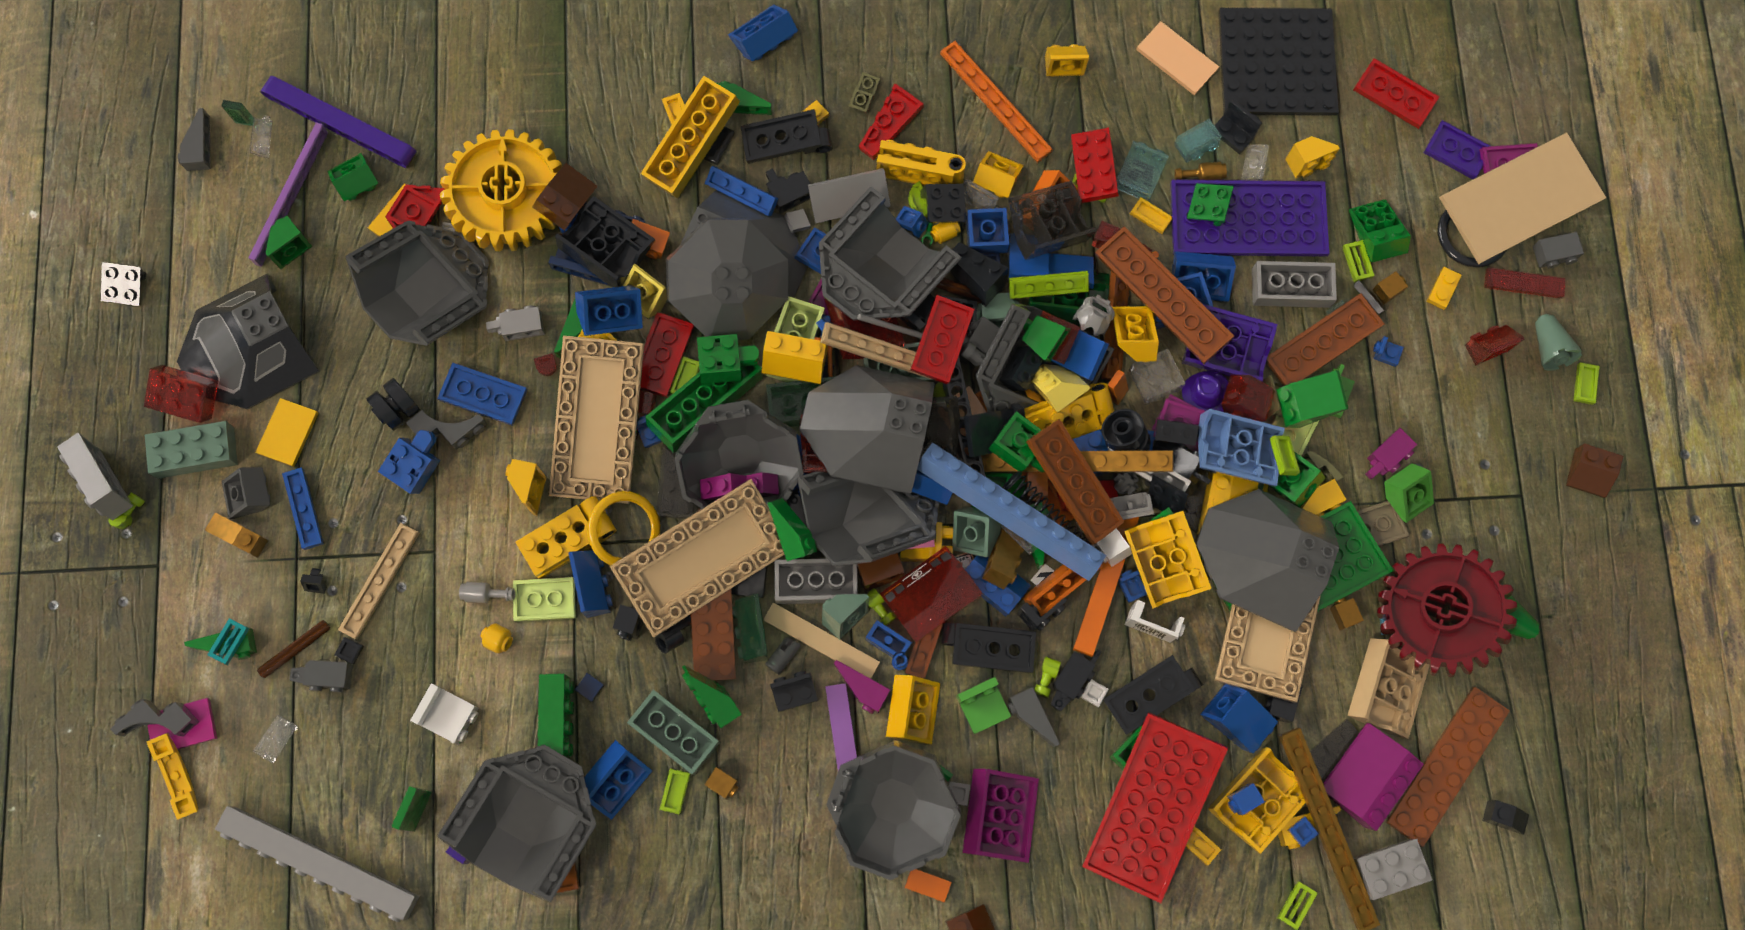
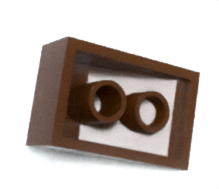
[532,163,598,231]

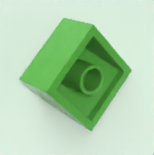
[1384,463,1434,523]

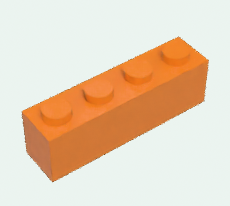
[1022,564,1103,616]

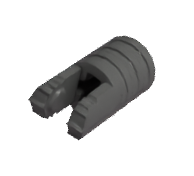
[765,637,801,675]

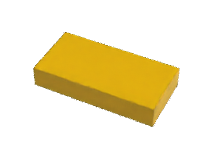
[1130,197,1172,234]

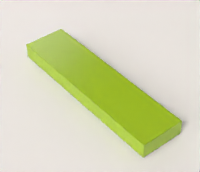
[1009,271,1089,299]

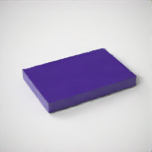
[1423,120,1491,179]

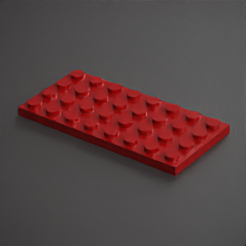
[1082,712,1228,903]

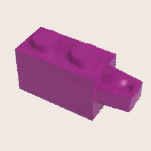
[1365,428,1417,480]

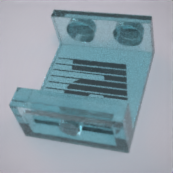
[1116,141,1169,202]

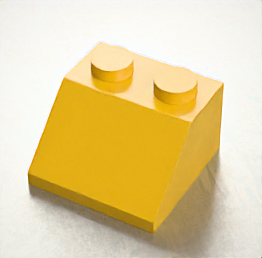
[1045,44,1089,76]
[973,151,1024,198]

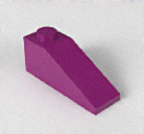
[834,660,890,714]

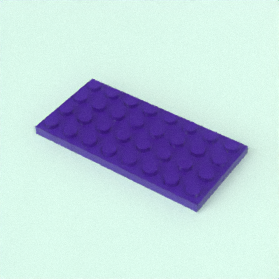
[1170,180,1329,257]

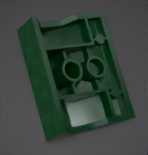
[1028,272,1109,329]

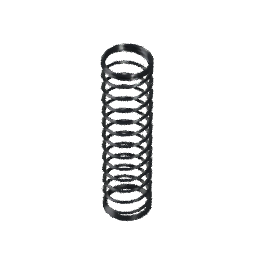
[1002,471,1091,545]

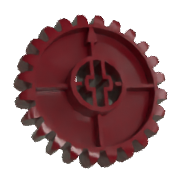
[1377,543,1518,677]

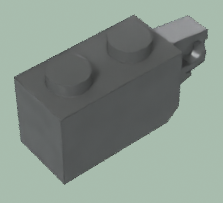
[290,660,353,693]

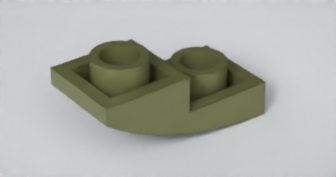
[849,72,881,113]
[1303,451,1343,482]

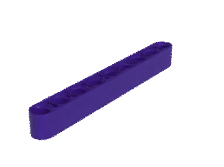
[260,76,416,168]

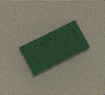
[221,100,255,126]

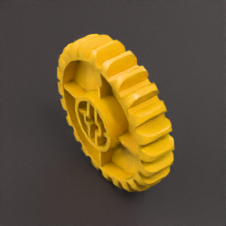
[440,129,562,252]

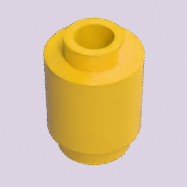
[930,223,961,244]

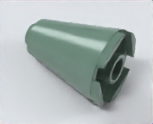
[1535,314,1582,371]

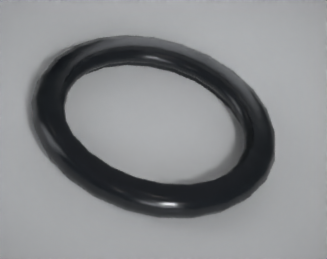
[1437,209,1507,267]

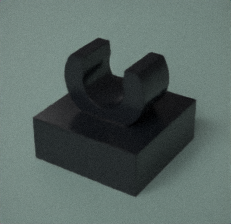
[300,568,327,594]

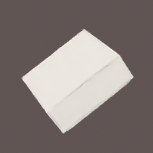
[1080,679,1109,707]

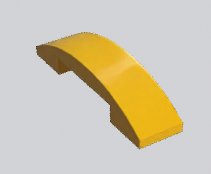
[146,733,198,820]

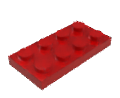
[1353,58,1439,129]
[1071,127,1119,203]
[910,295,975,384]
[640,312,695,398]

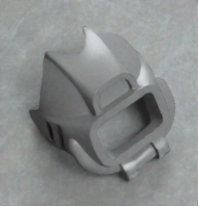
[1073,294,1115,337]

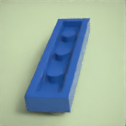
[704,166,779,216]
[282,467,324,550]

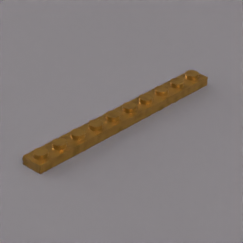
[971,451,1173,472]
[1279,727,1380,930]

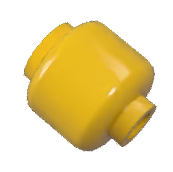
[481,623,513,654]

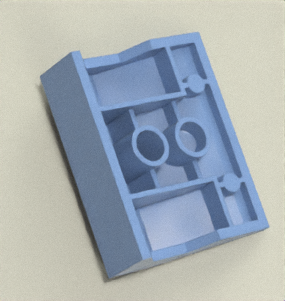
[1198,409,1285,486]

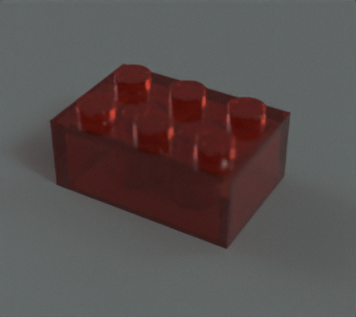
[144,365,218,423]

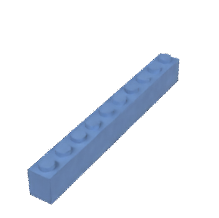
[917,443,1107,581]

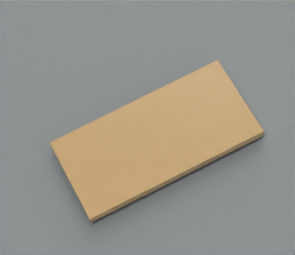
[1439,133,1606,264]
[549,335,644,504]
[609,479,784,637]
[1214,595,1321,703]

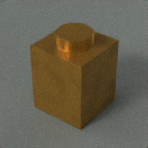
[1372,271,1408,305]
[1330,597,1364,631]
[705,767,739,799]

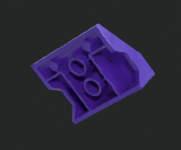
[1182,304,1278,384]

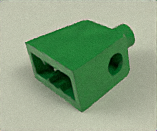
[1022,315,1071,362]

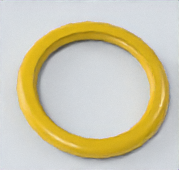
[587,491,660,565]

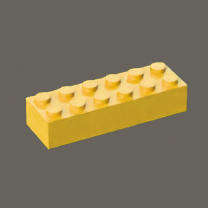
[640,76,740,199]

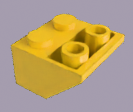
[1285,136,1340,178]

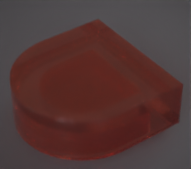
[534,353,557,376]

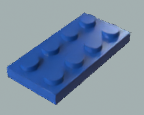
[437,362,527,426]

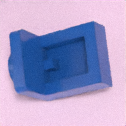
[1118,569,1147,603]

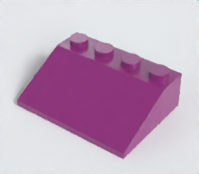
[1323,723,1424,831]
[962,768,1039,863]

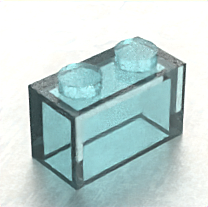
[1174,119,1222,163]

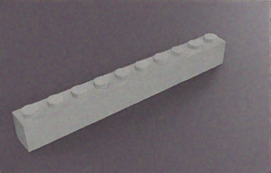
[215,806,420,922]

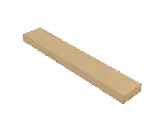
[820,322,932,379]
[338,523,420,640]
[763,603,880,679]

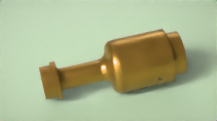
[1175,162,1227,180]

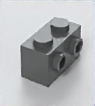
[1533,232,1584,269]

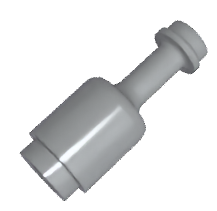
[459,582,515,603]

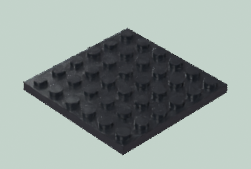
[1219,8,1339,116]

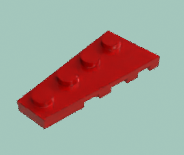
[859,83,924,160]

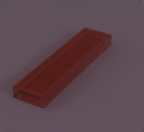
[1484,268,1565,299]

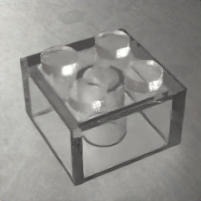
[1129,349,1186,405]

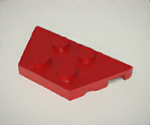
[385,185,445,228]

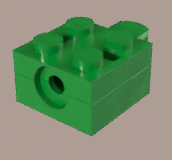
[697,334,759,384]
[988,411,1045,473]
[1269,451,1325,508]

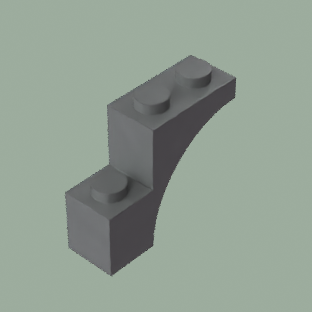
[406,410,488,450]
[110,699,199,737]

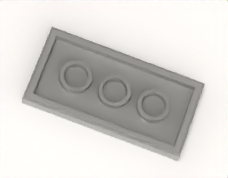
[808,168,891,223]

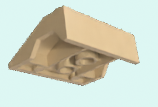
[1347,638,1430,739]

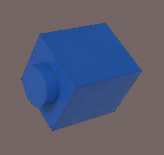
[1227,783,1265,815]

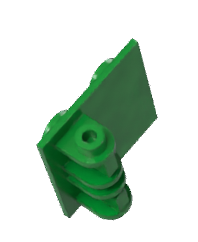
[1187,183,1234,226]

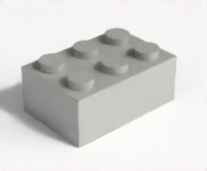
[1353,839,1432,900]

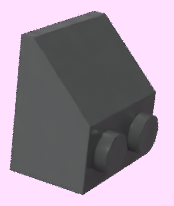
[221,467,270,519]

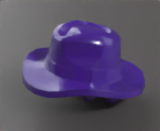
[1182,371,1233,412]

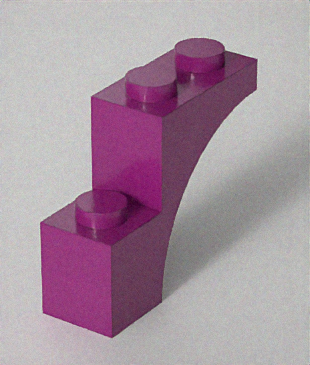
[700,472,779,500]

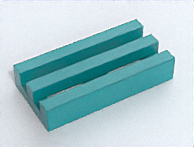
[207,618,250,665]

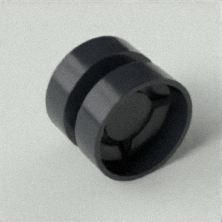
[366,378,421,431]
[1102,409,1151,451]

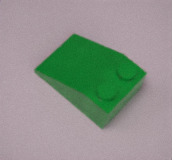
[1276,370,1349,428]

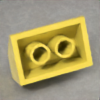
[1031,364,1091,412]

